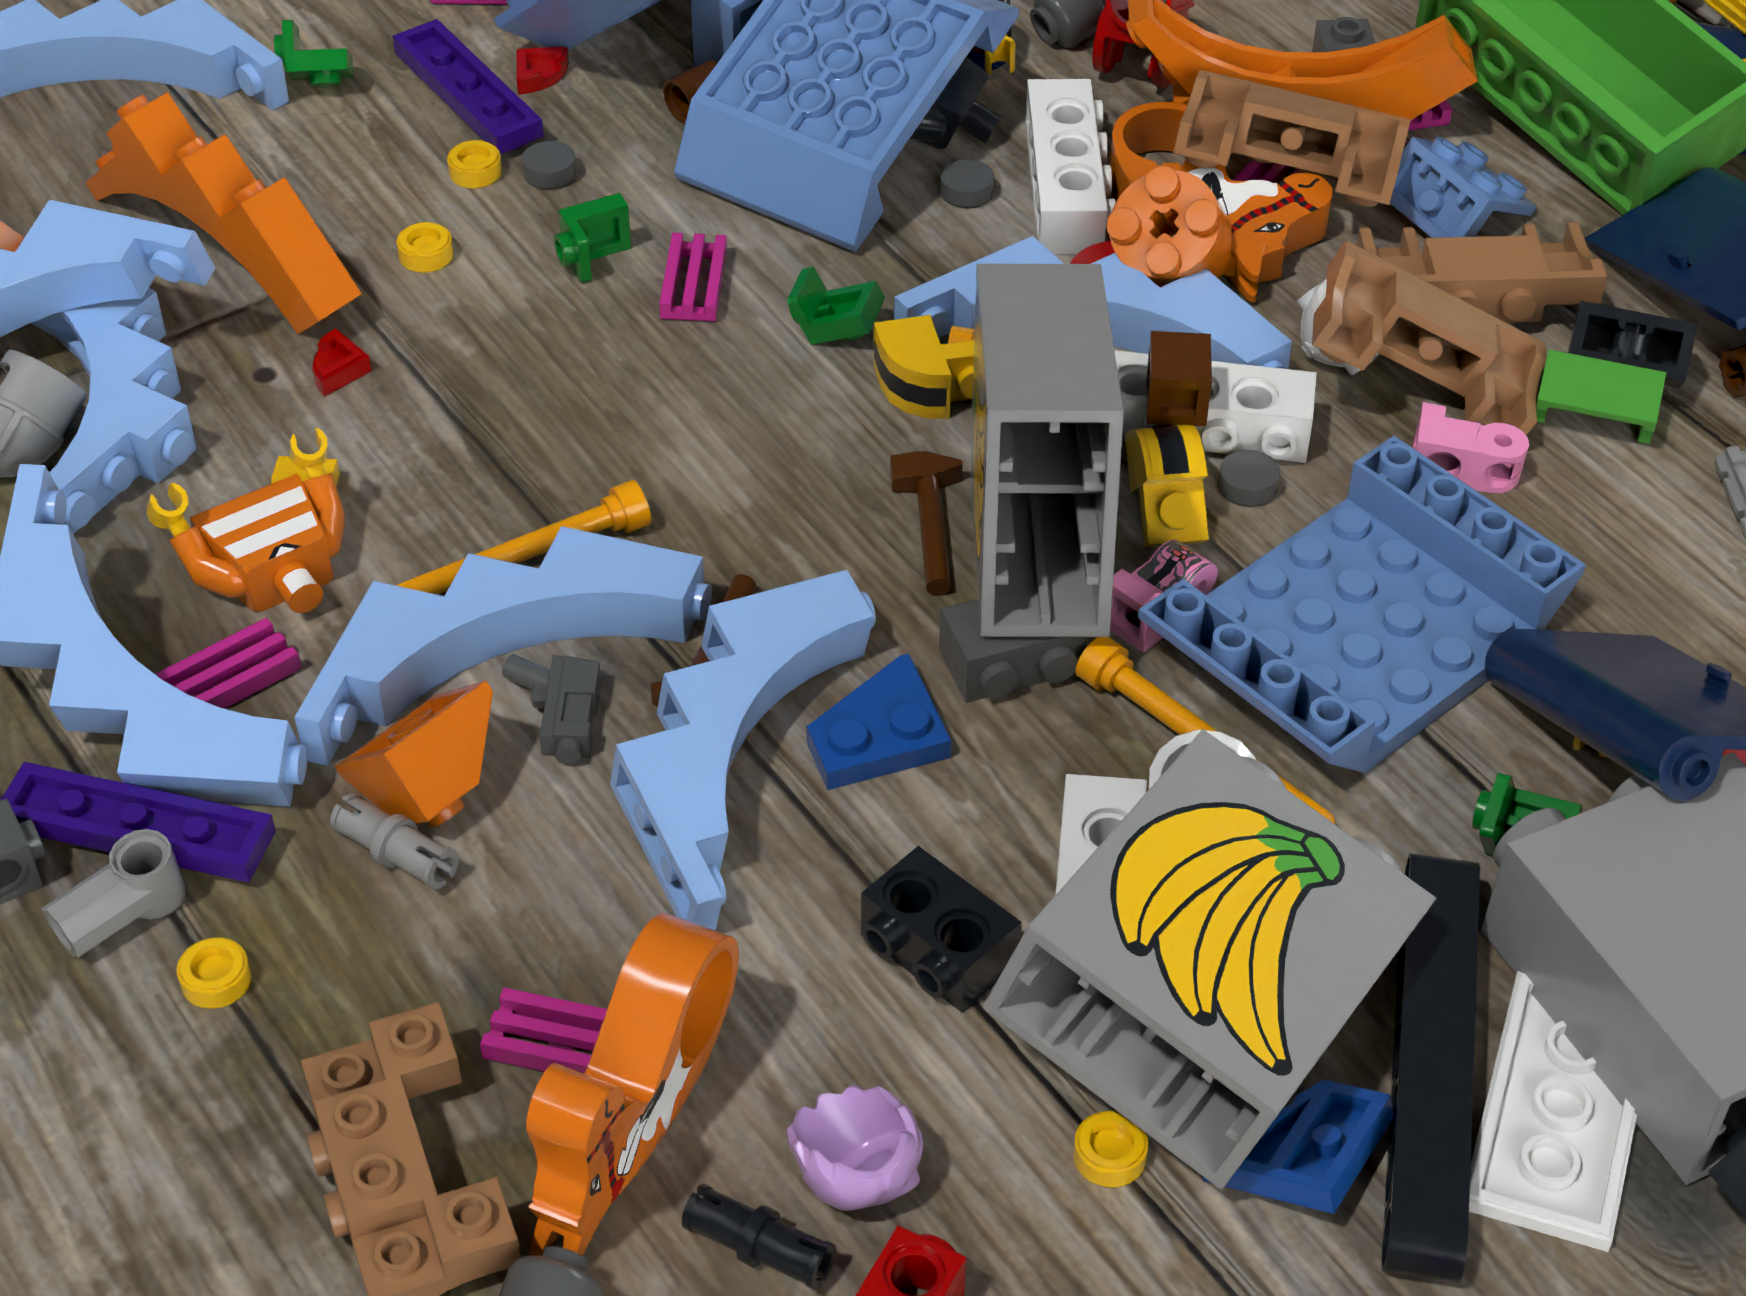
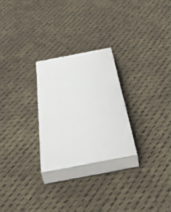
[1469,971,1637,1252]

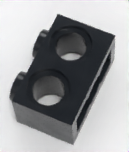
[861,846,1022,1013]

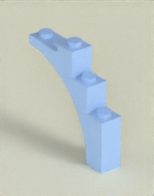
[31,288,197,534]

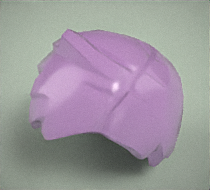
[787,1085,923,1211]

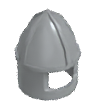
[0,350,87,478]

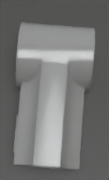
[41,829,186,957]

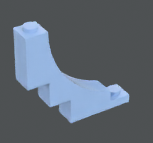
[0,0,289,110]
[0,199,216,337]
[894,236,1292,369]
[0,464,307,807]
[294,526,712,766]
[610,570,876,931]

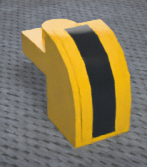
[873,315,974,419]
[1125,425,1209,547]

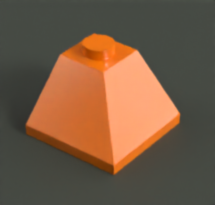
[334,680,493,827]

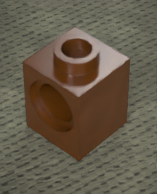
[1146,331,1212,427]

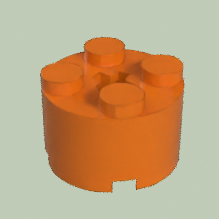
[1106,166,1232,287]

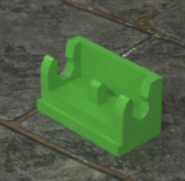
[1536,349,1666,445]

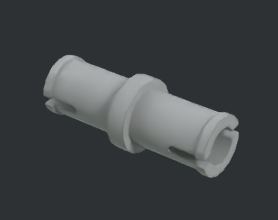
[330,793,459,890]

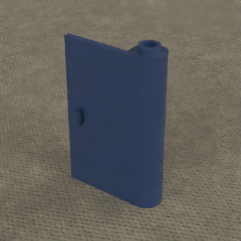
[1584,167,1746,331]
[1485,629,1746,801]

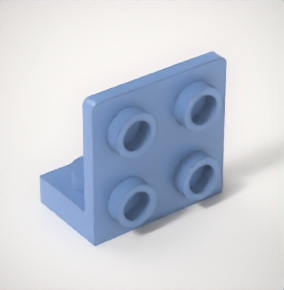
[1390,136,1537,238]

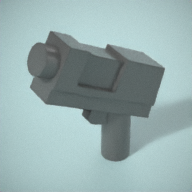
[502,654,601,765]

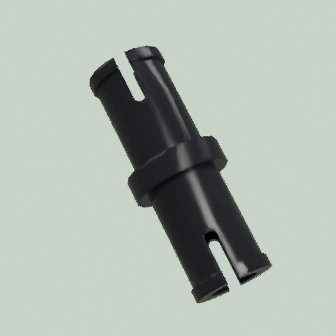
[682,1184,836,1290]

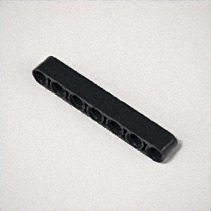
[1381,853,1480,1283]

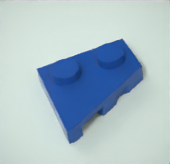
[806,653,951,790]
[1203,1079,1394,1214]

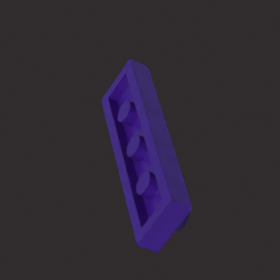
[392,19,544,154]
[0,762,276,883]

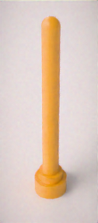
[395,479,652,595]
[1075,637,1336,824]

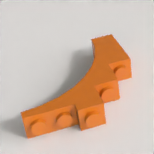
[1126,0,1478,120]
[85,92,362,334]

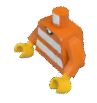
[146,428,345,613]

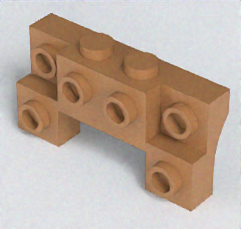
[1173,70,1411,206]
[1356,222,1607,324]
[1312,240,1547,436]
[301,1002,521,1296]

